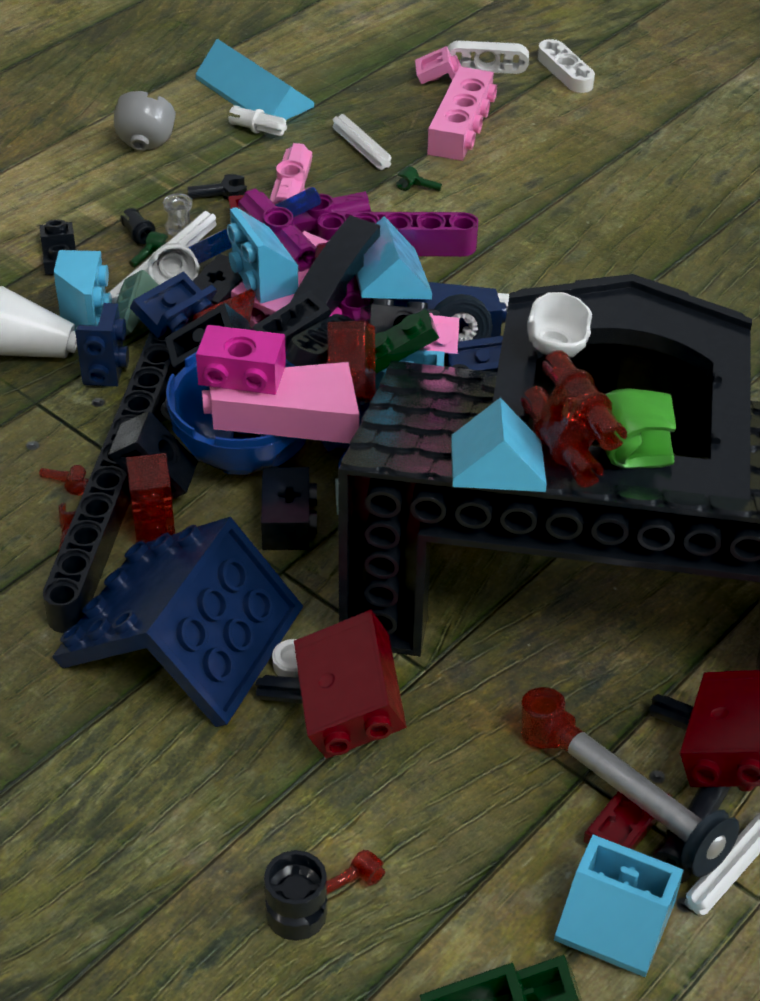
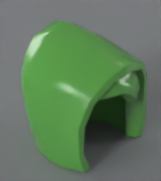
[590,388,676,469]

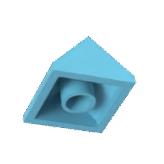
[451,398,547,492]

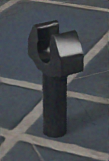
[187,174,247,201]

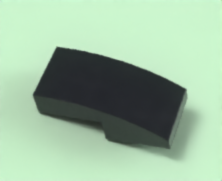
[39,219,76,275]

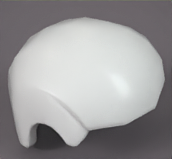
[148,243,200,285]
[527,292,592,358]

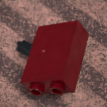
[255,610,407,759]
[649,670,760,792]

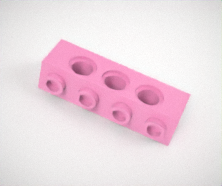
[427,66,497,161]

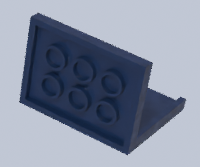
[52,516,304,727]

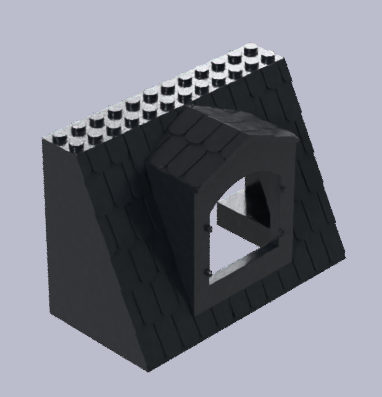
[338,274,760,670]

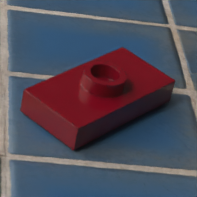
[583,791,672,850]

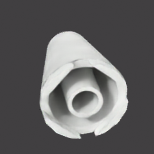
[0,286,77,358]

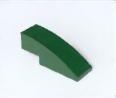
[420,955,582,1001]

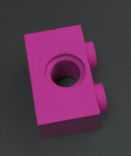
[196,325,286,395]

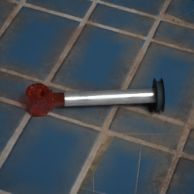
[522,687,740,877]

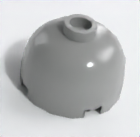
[114,91,176,151]

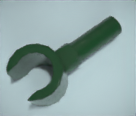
[396,166,442,191]
[129,231,168,268]

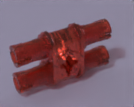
[521,350,627,487]

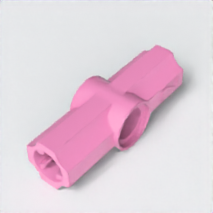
[270,143,312,208]

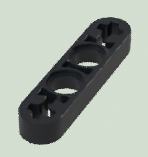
[286,314,362,366]

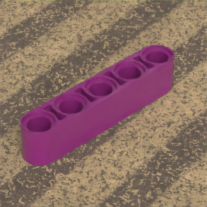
[317,212,479,257]

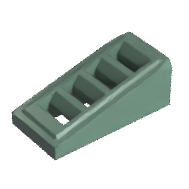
[116,270,159,335]

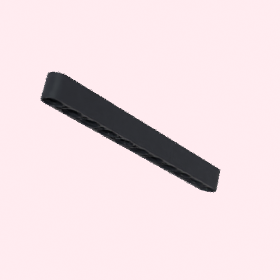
[43,331,179,633]

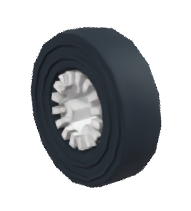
[434,294,493,342]

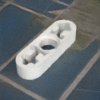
[538,39,595,93]
[447,41,529,74]

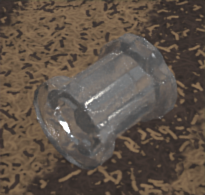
[163,193,193,236]

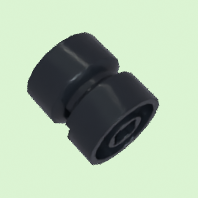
[264,850,327,941]

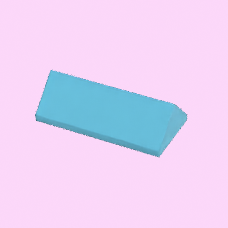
[195,39,314,120]
[355,216,432,300]

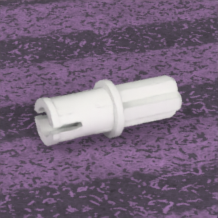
[228,105,287,136]

